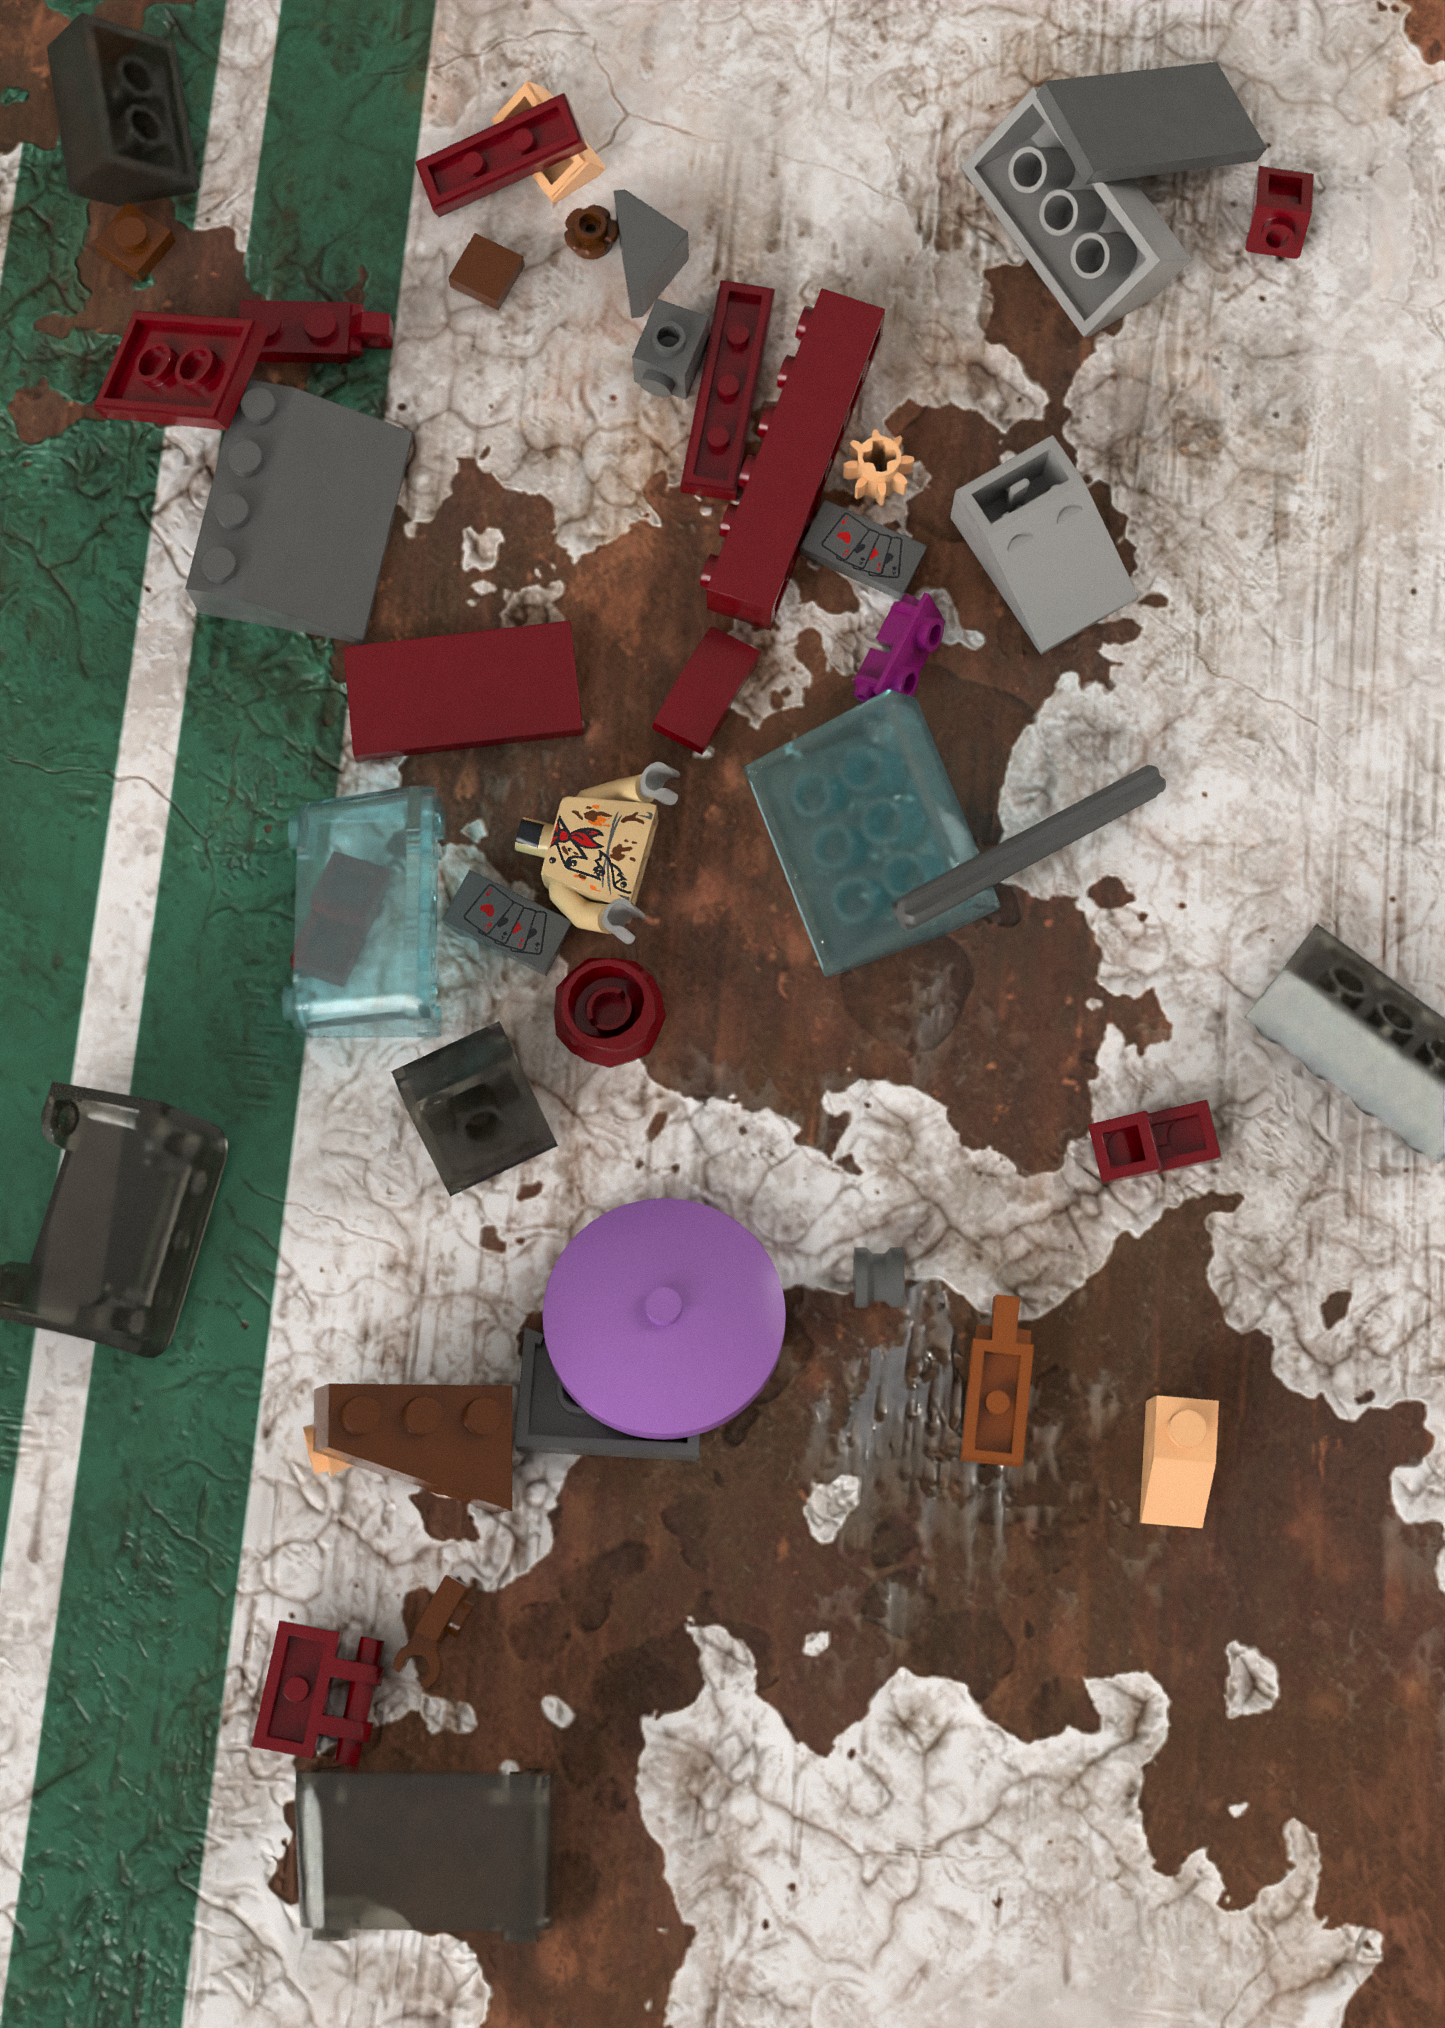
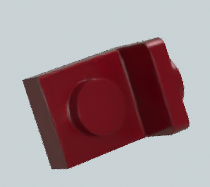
[1245,166,1314,259]

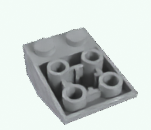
[950,435,1138,655]

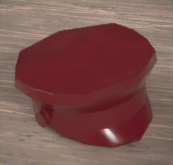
[554,958,666,1068]

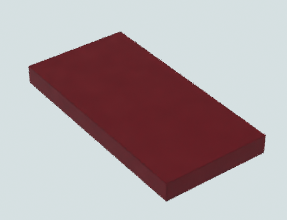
[343,621,584,762]

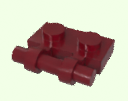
[251,1621,385,1767]

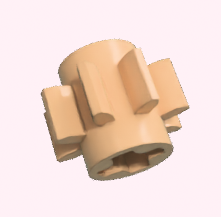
[843,429,914,506]

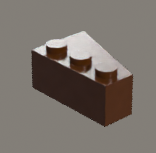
[313,1383,512,1513]

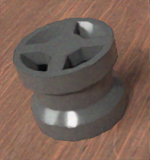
[853,1247,905,1308]

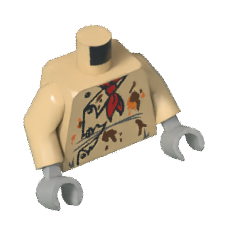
[515,762,680,944]

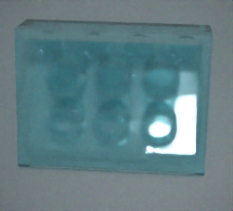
[743,689,1001,977]

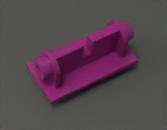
[853,593,946,719]

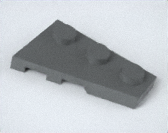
[515,1327,700,1461]

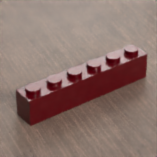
[700,288,885,631]

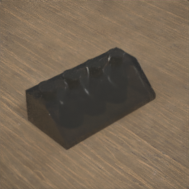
[1245,923,1445,1164]

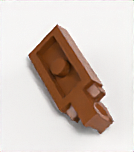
[960,1294,1034,1468]

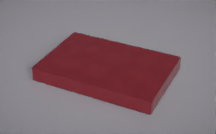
[93,310,270,430]

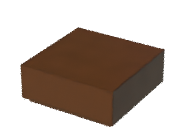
[448,233,525,311]

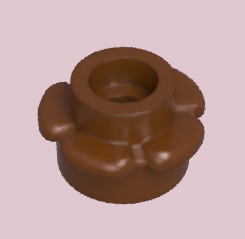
[564,205,619,260]

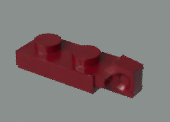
[238,300,394,364]

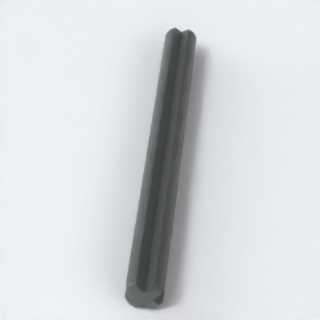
[892,765,1166,930]

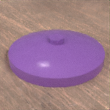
[542,1198,786,1440]

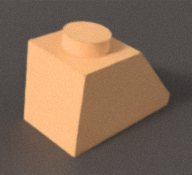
[1140,1395,1219,1528]

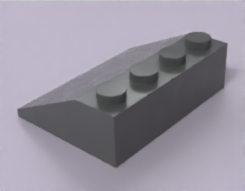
[185,379,414,644]

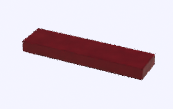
[680,280,775,501]

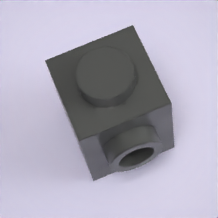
[632,298,710,400]

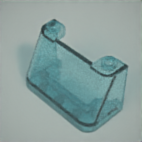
[282,786,446,1038]

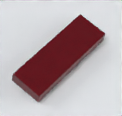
[415,93,588,217]

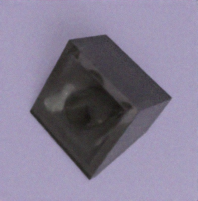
[391,1021,558,1197]

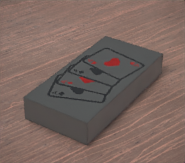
[800,500,927,601]
[442,869,573,976]

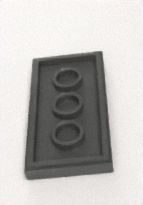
[1036,62,1267,185]

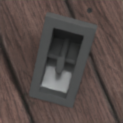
[614,189,689,318]

